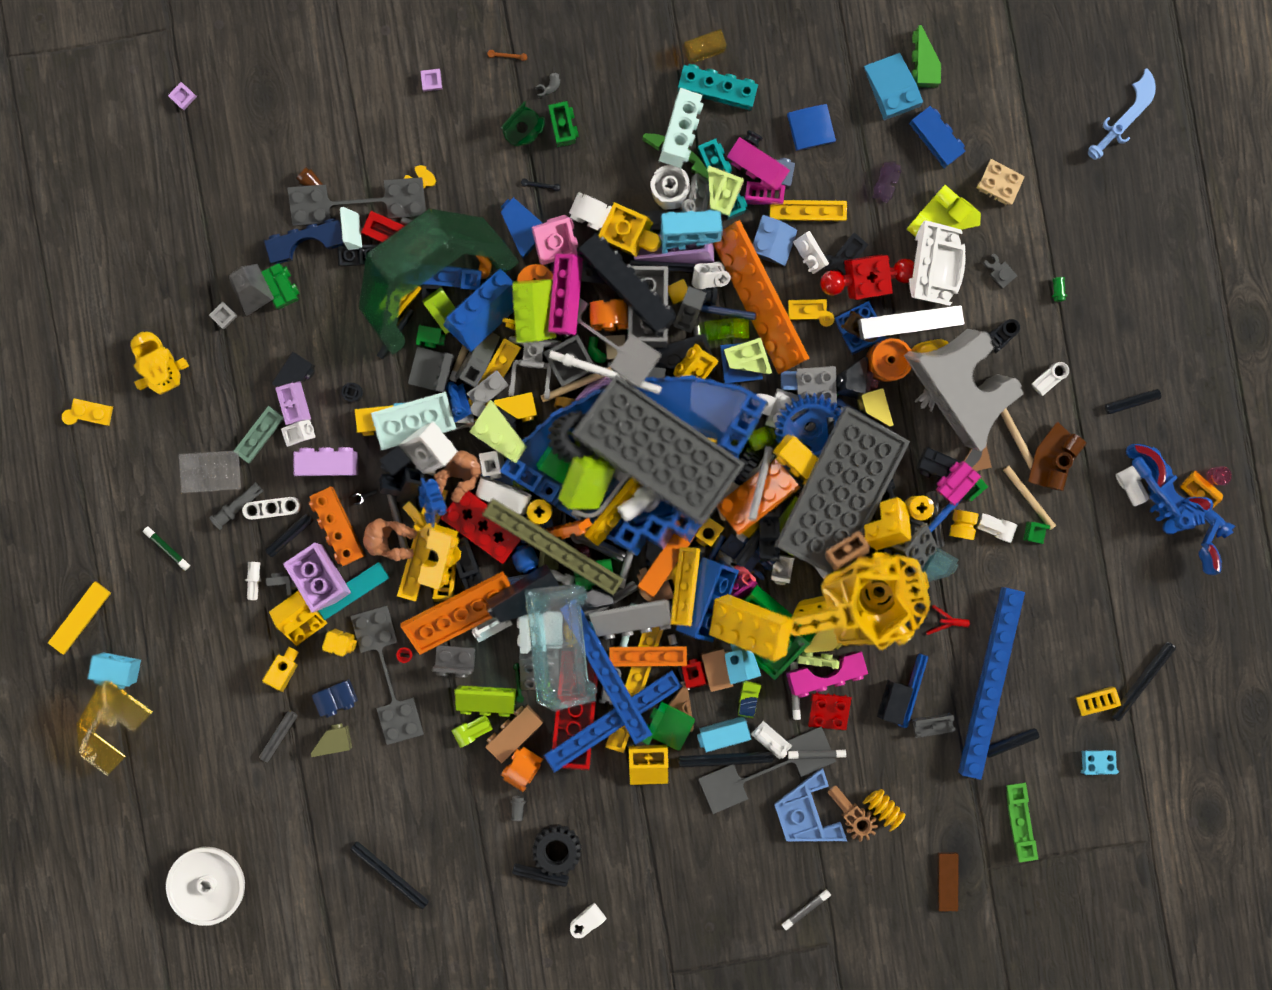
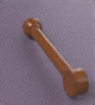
[487,50,527,61]

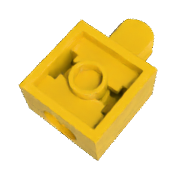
[598,202,661,257]

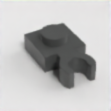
[983,254,1017,289]

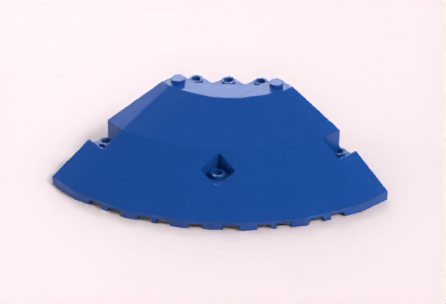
[500,375,767,556]

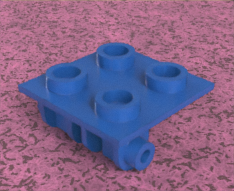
[418,478,447,528]

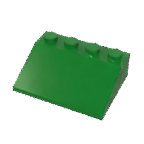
[743,585,815,680]

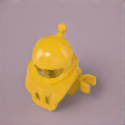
[131,332,189,395]

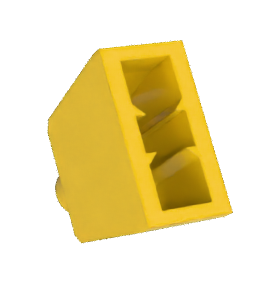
[263,647,299,692]

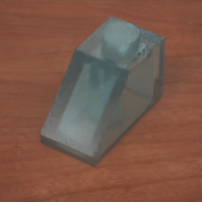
[922,548,959,582]

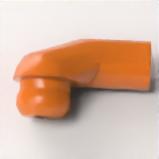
[475,250,492,279]

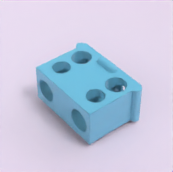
[1081,750,1119,775]

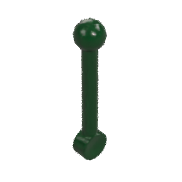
[513,663,524,703]

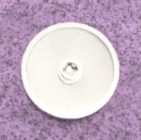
[166,847,245,925]

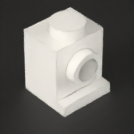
[479,451,504,479]

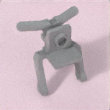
[508,336,561,400]

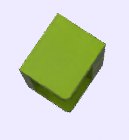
[422,287,456,334]

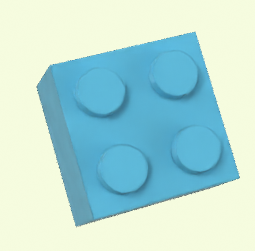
[88,652,141,689]

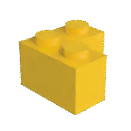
[864,497,911,551]

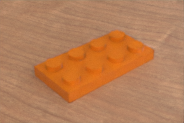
[716,459,800,535]

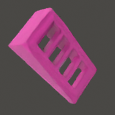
[745,181,785,204]

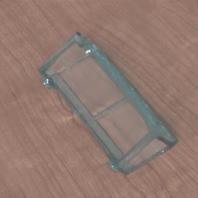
[525,584,597,711]

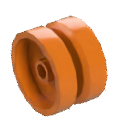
[866,338,912,382]

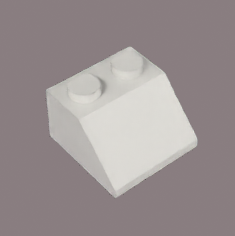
[399,422,457,474]

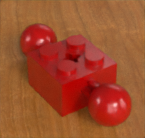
[820,254,915,300]

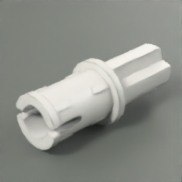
[245,562,261,600]

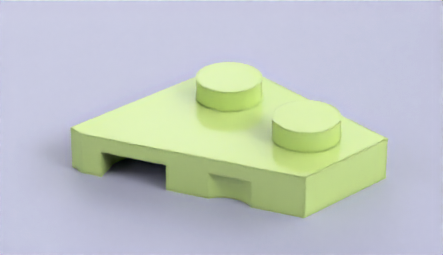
[724,338,772,374]

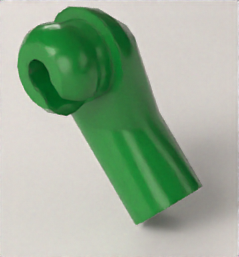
[588,337,607,363]

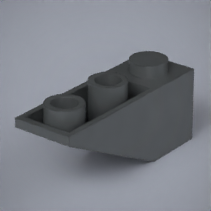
[455,332,500,388]

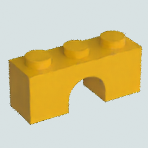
[417,524,459,590]

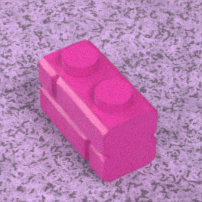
[935,461,981,506]

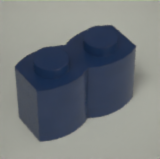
[312,679,358,718]

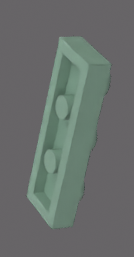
[233,406,284,463]

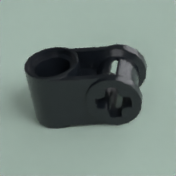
[988,319,1020,354]

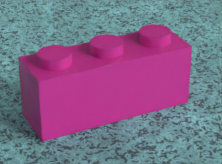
[727,137,790,190]

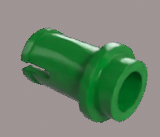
[1052,277,1067,302]

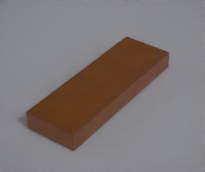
[938,853,958,911]

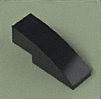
[455,537,484,590]

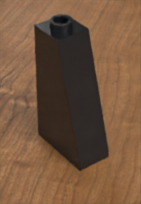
[486,564,568,623]

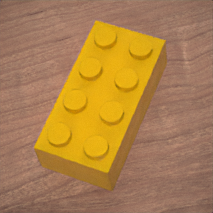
[709,594,793,661]

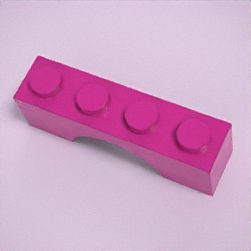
[786,651,868,698]

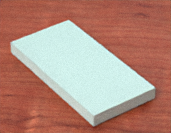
[371,392,456,450]

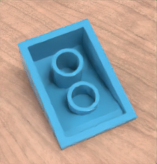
[864,53,923,120]

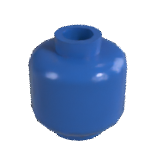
[511,545,539,575]

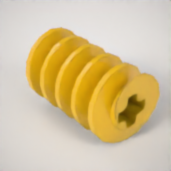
[905,496,934,520]
[527,499,553,524]
[863,789,905,832]

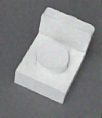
[281,420,315,447]

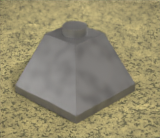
[229,264,274,316]

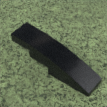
[759,505,780,561]

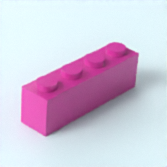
[548,254,583,335]

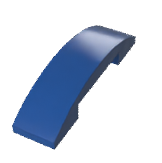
[402,264,482,290]

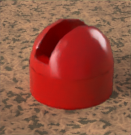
[396,647,412,663]

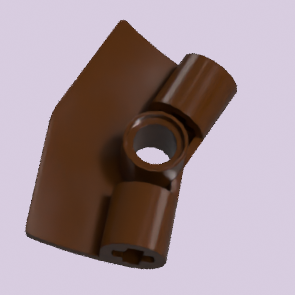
[1028,422,1087,491]

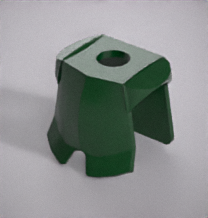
[501,101,545,146]

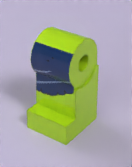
[738,681,761,719]

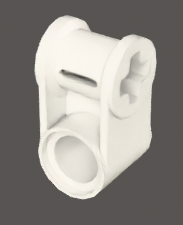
[692,262,731,289]
[570,903,606,938]

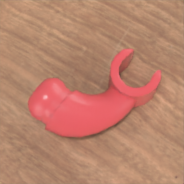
[734,565,756,586]

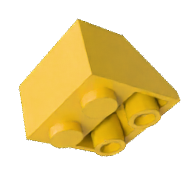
[269,590,327,646]
[629,745,668,785]

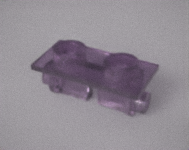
[872,161,902,203]

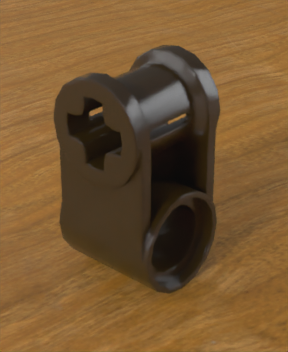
[841,311,878,342]

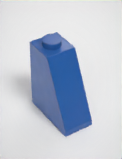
[501,197,543,259]

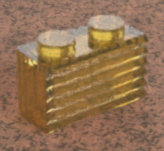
[684,29,727,64]

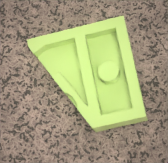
[708,166,744,216]
[796,651,839,669]

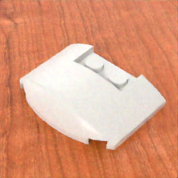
[909,221,965,306]

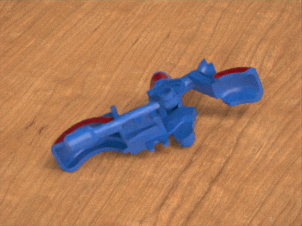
[1126,444,1235,575]

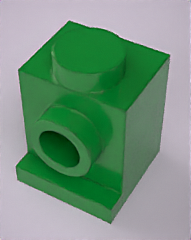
[416,325,446,348]

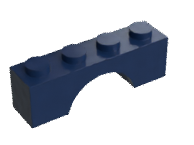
[264,218,345,265]

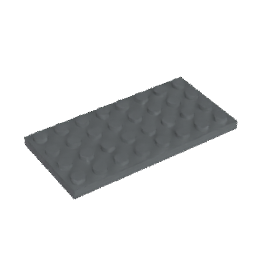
[572,375,745,526]
[775,406,910,574]

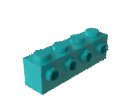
[677,64,758,111]
[697,139,747,220]

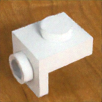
[771,555,794,585]

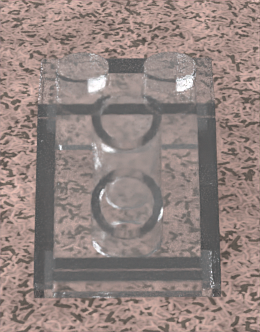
[179,451,241,493]

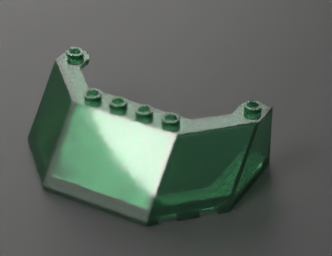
[359,209,519,355]

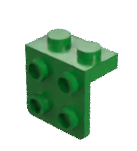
[642,702,695,750]

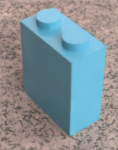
[697,717,751,752]

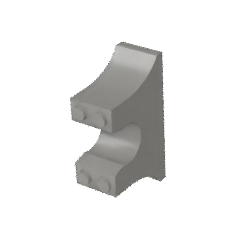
[904,329,1024,451]

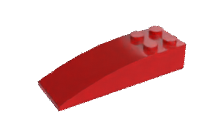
[552,650,598,771]

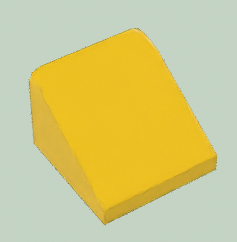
[668,279,688,305]

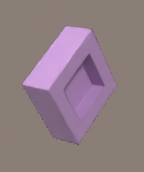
[421,69,443,92]
[168,82,197,110]

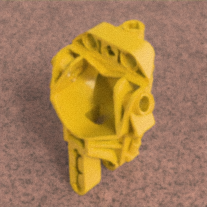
[790,553,930,650]

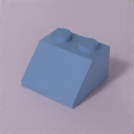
[752,215,797,266]

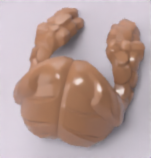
[434,451,482,503]
[363,518,417,561]

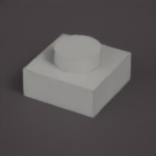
[209,302,237,329]

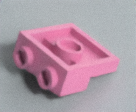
[531,215,578,265]

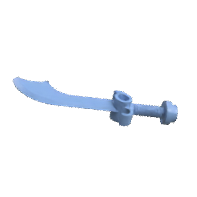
[1088,69,1156,160]

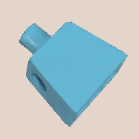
[725,644,761,684]

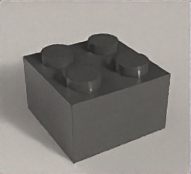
[544,334,593,387]

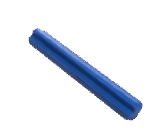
[898,654,928,728]

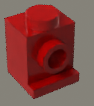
[682,659,708,689]

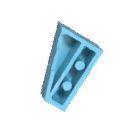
[660,210,722,254]

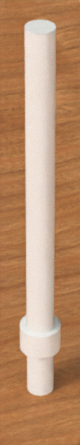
[549,351,662,394]

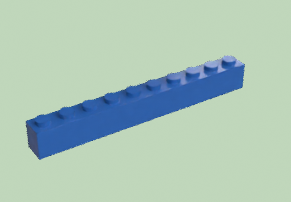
[958,587,1025,780]

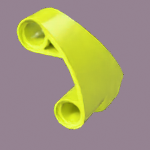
[906,185,981,237]

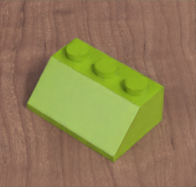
[512,279,556,343]
[455,685,516,717]

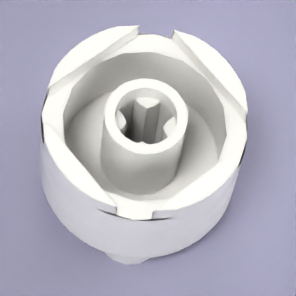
[651,165,690,210]
[569,192,612,231]

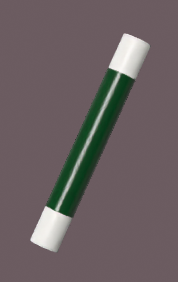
[143,526,190,571]

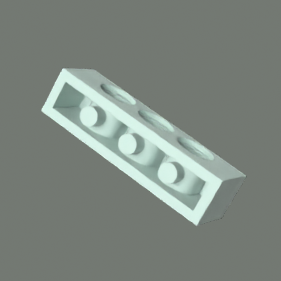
[659,88,703,168]

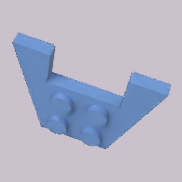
[774,768,847,841]

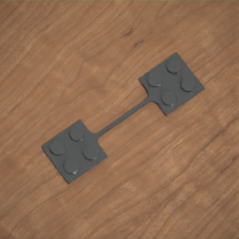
[287,177,426,226]
[350,606,424,745]
[698,726,836,814]

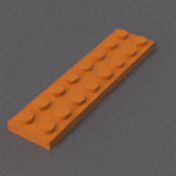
[713,220,809,375]

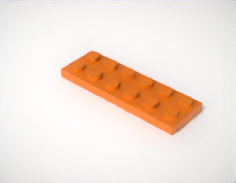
[401,571,511,655]

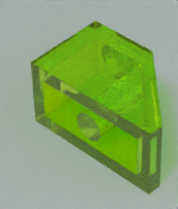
[705,318,749,340]
[748,426,776,451]

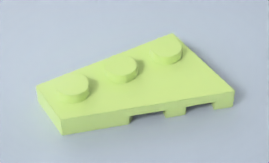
[469,400,527,463]

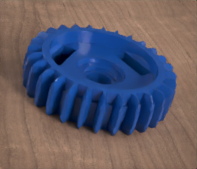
[775,393,842,458]

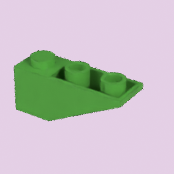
[912,25,941,88]

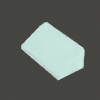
[340,207,362,250]

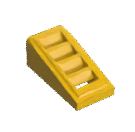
[432,561,457,602]
[1076,686,1121,716]

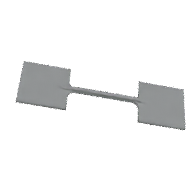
[566,298,661,387]

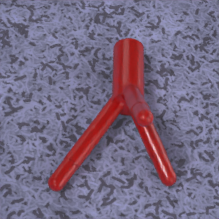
[926,605,970,635]

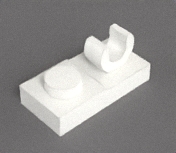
[793,231,829,274]

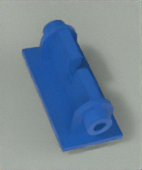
[446,382,472,423]

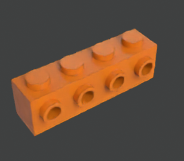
[309,487,366,566]

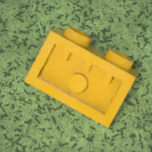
[673,343,718,379]

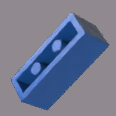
[909,106,965,169]

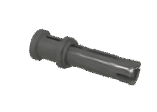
[209,482,264,530]

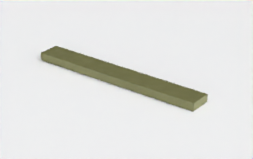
[482,498,624,596]

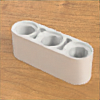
[475,476,531,514]
[242,497,301,519]

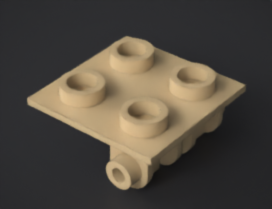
[976,159,1025,206]

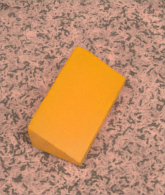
[1180,470,1223,509]

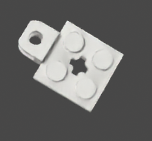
[756,388,808,429]

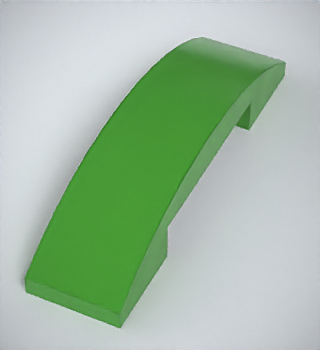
[643,134,709,180]
[1006,783,1038,862]

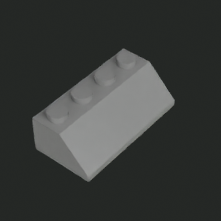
[589,600,673,640]

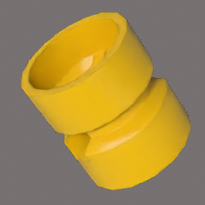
[949,509,979,540]

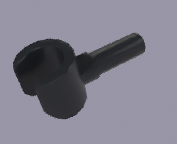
[349,490,377,506]

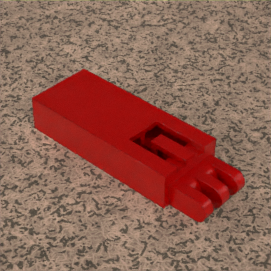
[361,211,435,260]

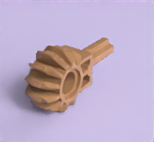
[828,785,878,841]

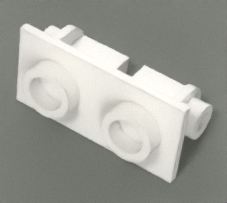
[472,617,513,642]
[751,721,792,759]

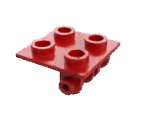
[808,692,852,730]

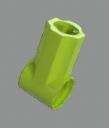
[451,715,493,748]

